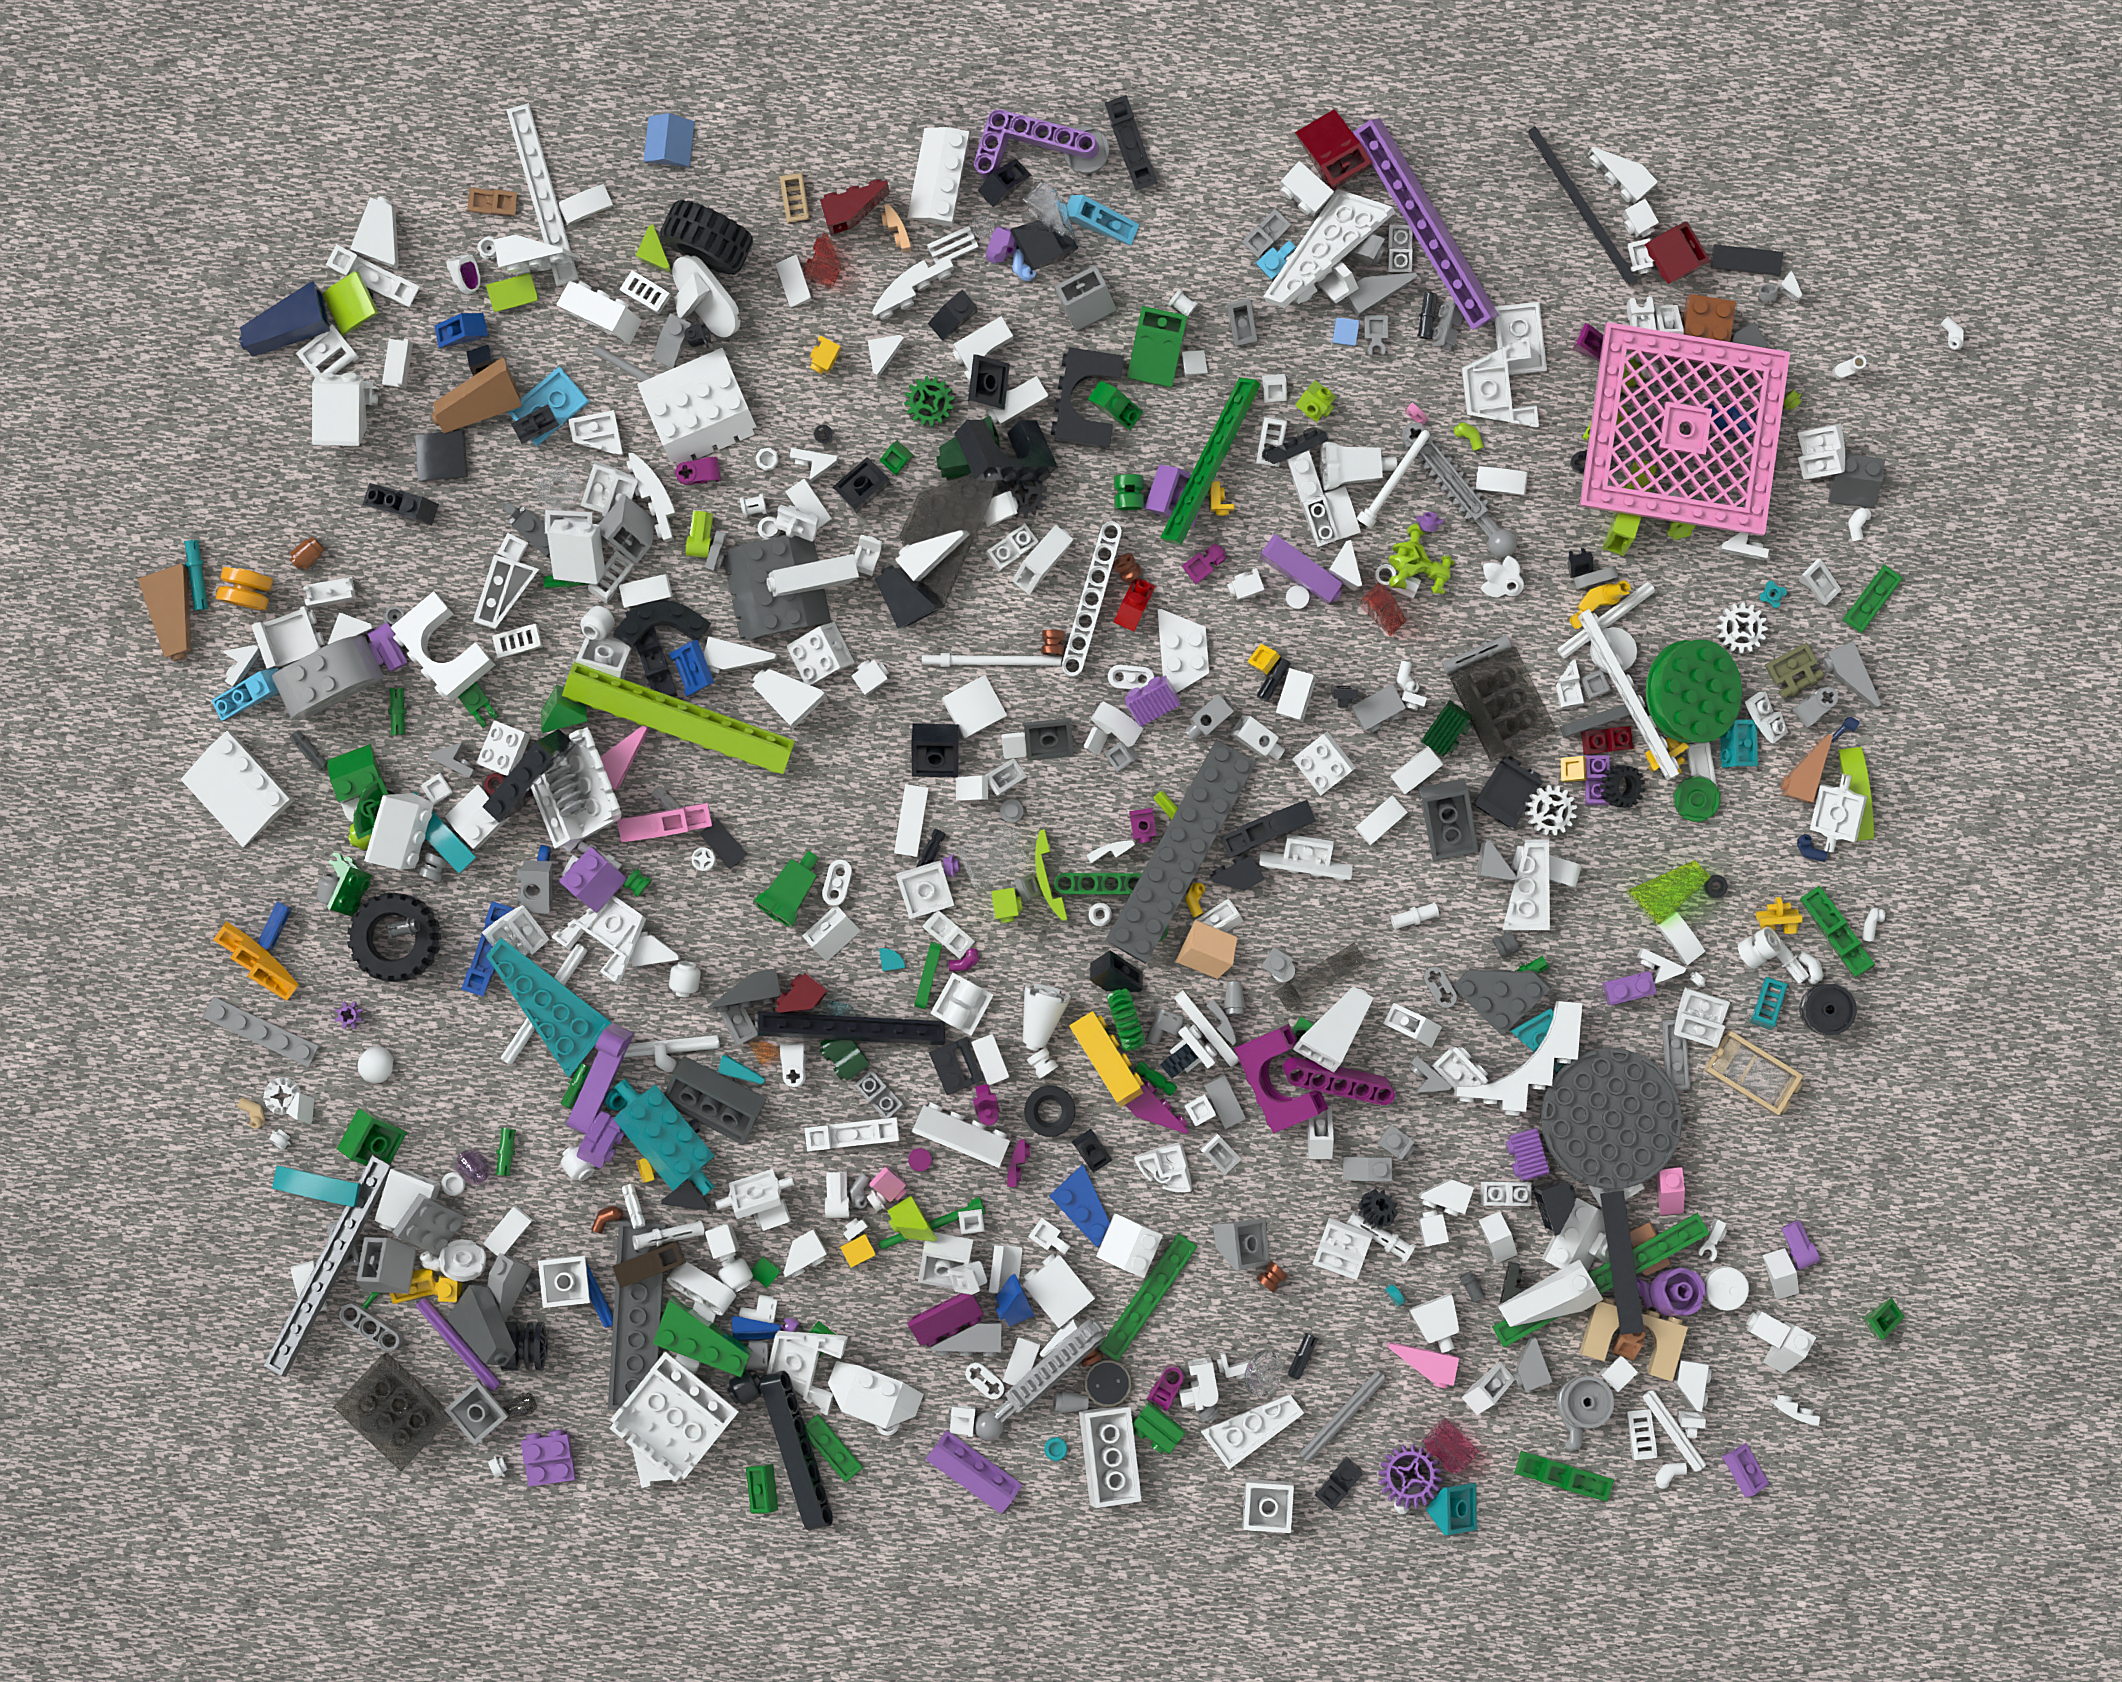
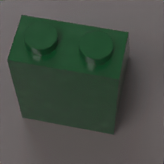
[936,416,1000,485]

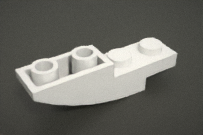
[872,258,954,320]
[1286,450,1339,547]
[626,453,677,543]

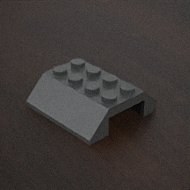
[724,535,832,641]

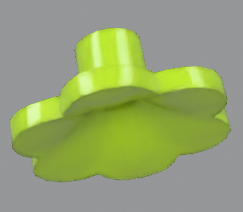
[1667,522,1696,540]

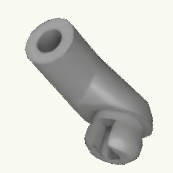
[849,1172,871,1209]
[1562,1421,1583,1452]

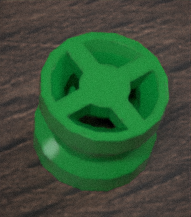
[623,868,652,898]

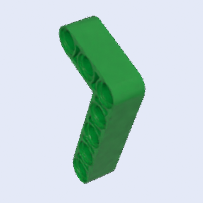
[1054,873,1169,941]

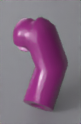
[949,948,980,972]

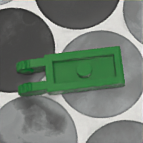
[458,682,499,728]

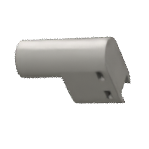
[1145,1008,1184,1046]
[746,1340,769,1370]

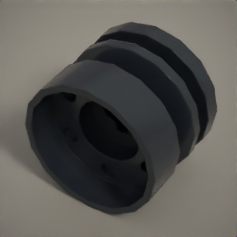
[500,1322,548,1371]

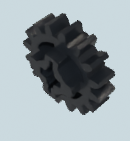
[997,480,1047,519]

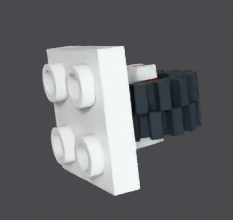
[1160,1022,1218,1079]

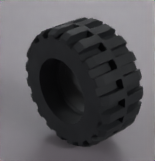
[660,200,753,275]
[347,893,441,982]

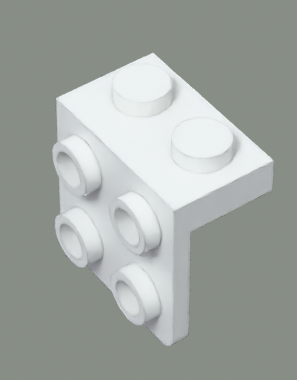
[1432,1046,1488,1090]

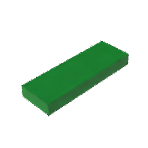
[1842,564,1903,634]
[805,1414,863,1483]

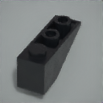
[363,483,439,526]

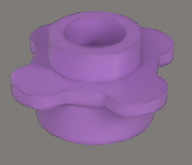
[1416,512,1444,532]
[943,854,960,877]

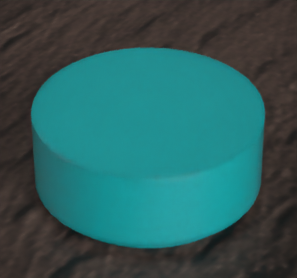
[1384,1284,1406,1307]
[1044,1437,1068,1461]

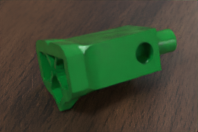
[753,851,819,929]

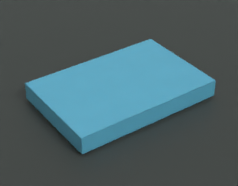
[508,366,590,446]

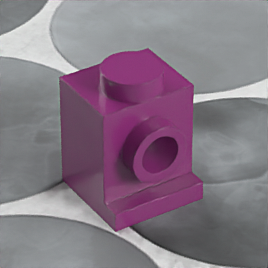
[1129,808,1157,843]

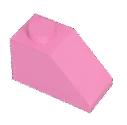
[869,1165,907,1202]
[1656,1166,1685,1215]

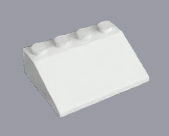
[181,731,295,848]

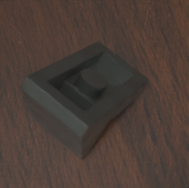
[1499,1261,1526,1305]

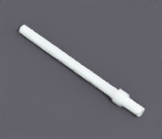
[922,653,1061,667]

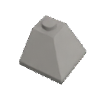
[1213,1218,1270,1270]

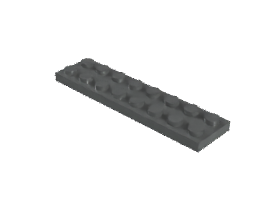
[608,1221,667,1410]

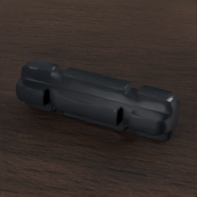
[916,829,946,868]

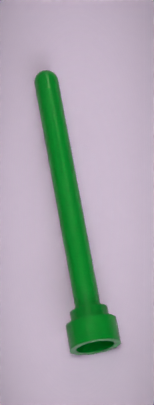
[879,1196,986,1249]

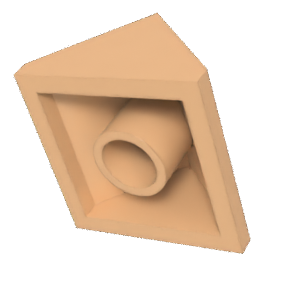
[1176,919,1237,979]

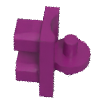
[973,1084,1000,1126]

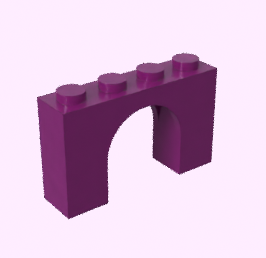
[1234,1024,1328,1134]

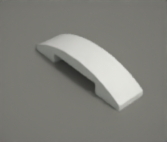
[326,244,420,308]
[805,1117,900,1151]

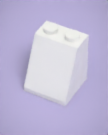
[312,372,367,446]
[752,669,827,729]
[374,1167,441,1231]

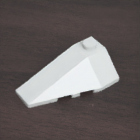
[1498,1259,1603,1327]

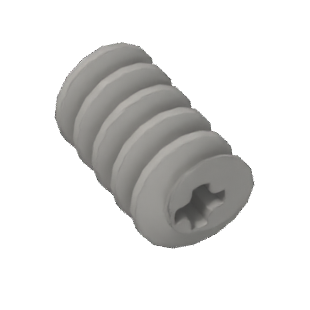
[546,764,586,817]

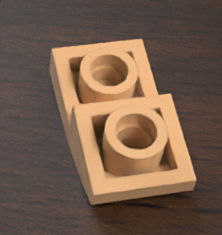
[881,204,911,253]

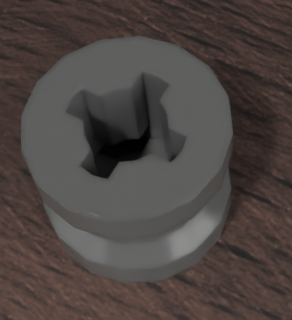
[1492,930,1520,959]

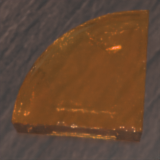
[749,1041,780,1065]

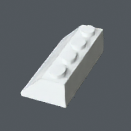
[907,127,970,227]
[912,1102,1010,1168]
[1079,1407,1142,1508]

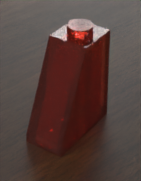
[1358,582,1407,637]

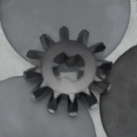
[1357,1189,1398,1230]

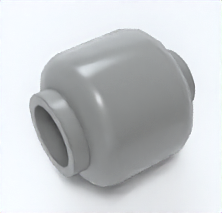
[317,873,340,908]

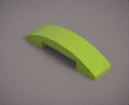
[1838,747,1874,842]
[1035,829,1067,921]

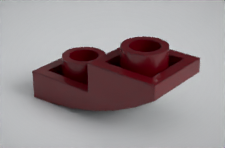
[1581,726,1633,755]

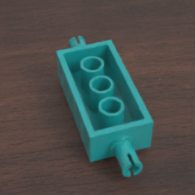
[613,1078,715,1196]

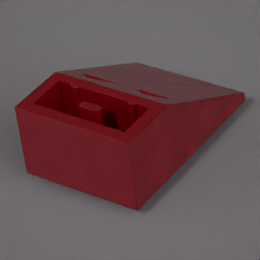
[1295,109,1372,190]
[820,179,890,235]

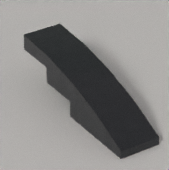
[625,609,678,697]

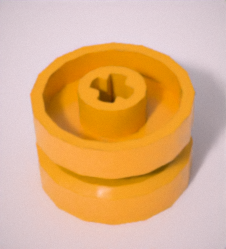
[215,567,274,611]

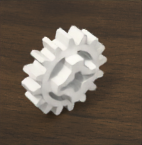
[1715,603,1768,654]
[1525,785,1577,835]

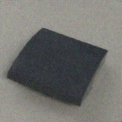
[415,431,468,482]

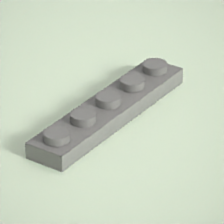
[203,997,320,1067]

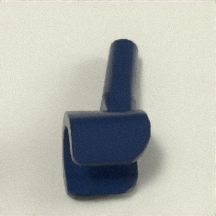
[1832,717,1860,742]

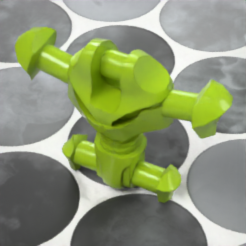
[1388,523,1455,595]

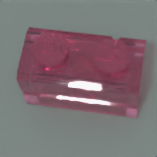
[1422,1418,1479,1474]

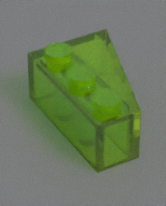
[1624,860,1710,925]

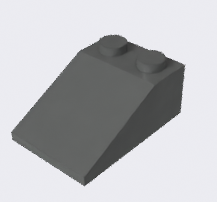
[1419,778,1479,861]

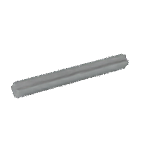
[1300,1371,1387,1462]

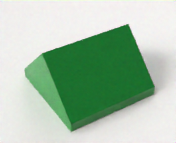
[541,684,588,733]

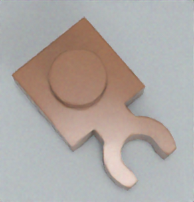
[1612,1326,1646,1361]

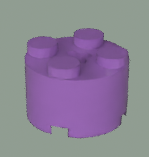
[1649,1268,1705,1317]

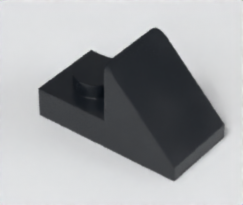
[1071,1129,1112,1173]

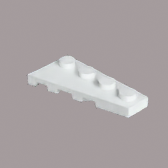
[1503,839,1550,930]
[1201,1393,1304,1469]

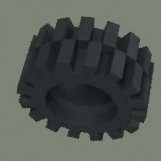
[1600,765,1645,808]

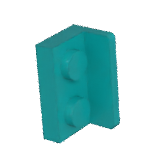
[1720,720,1758,768]

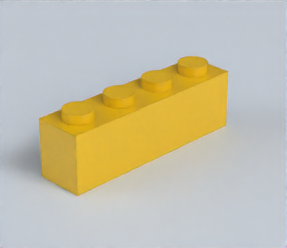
[1069,1011,1144,1108]

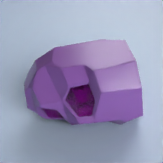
[986,226,1017,263]

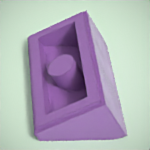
[1722,1443,1769,1497]

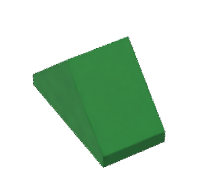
[1862,1298,1904,1340]

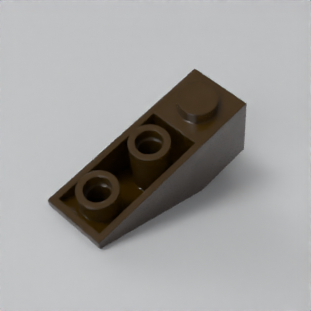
[612,1241,686,1288]

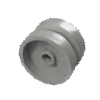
[1556,1376,1614,1429]

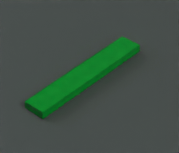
[1098,1233,1198,1362]

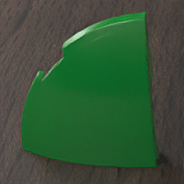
[353,778,389,839]

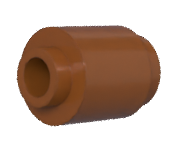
[289,536,325,570]

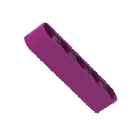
[1283,1057,1395,1105]

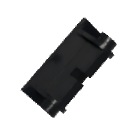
[684,318,712,349]

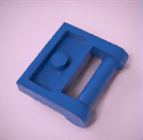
[669,640,714,697]

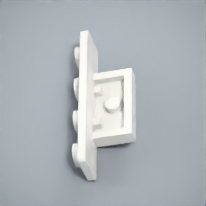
[1259,834,1352,880]

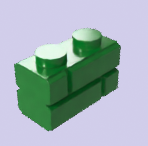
[1132,1401,1186,1454]

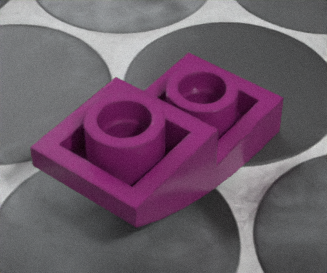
[1007,1139,1030,1187]

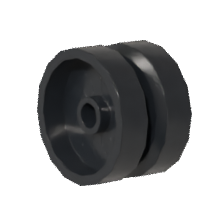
[1799,984,1857,1035]

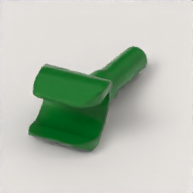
[362,1292,383,1309]

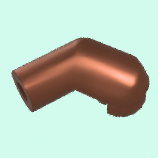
[591,1206,623,1234]

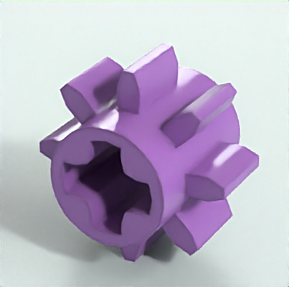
[335,1001,364,1029]

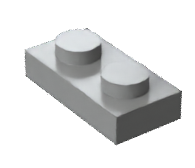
[720,1005,758,1046]

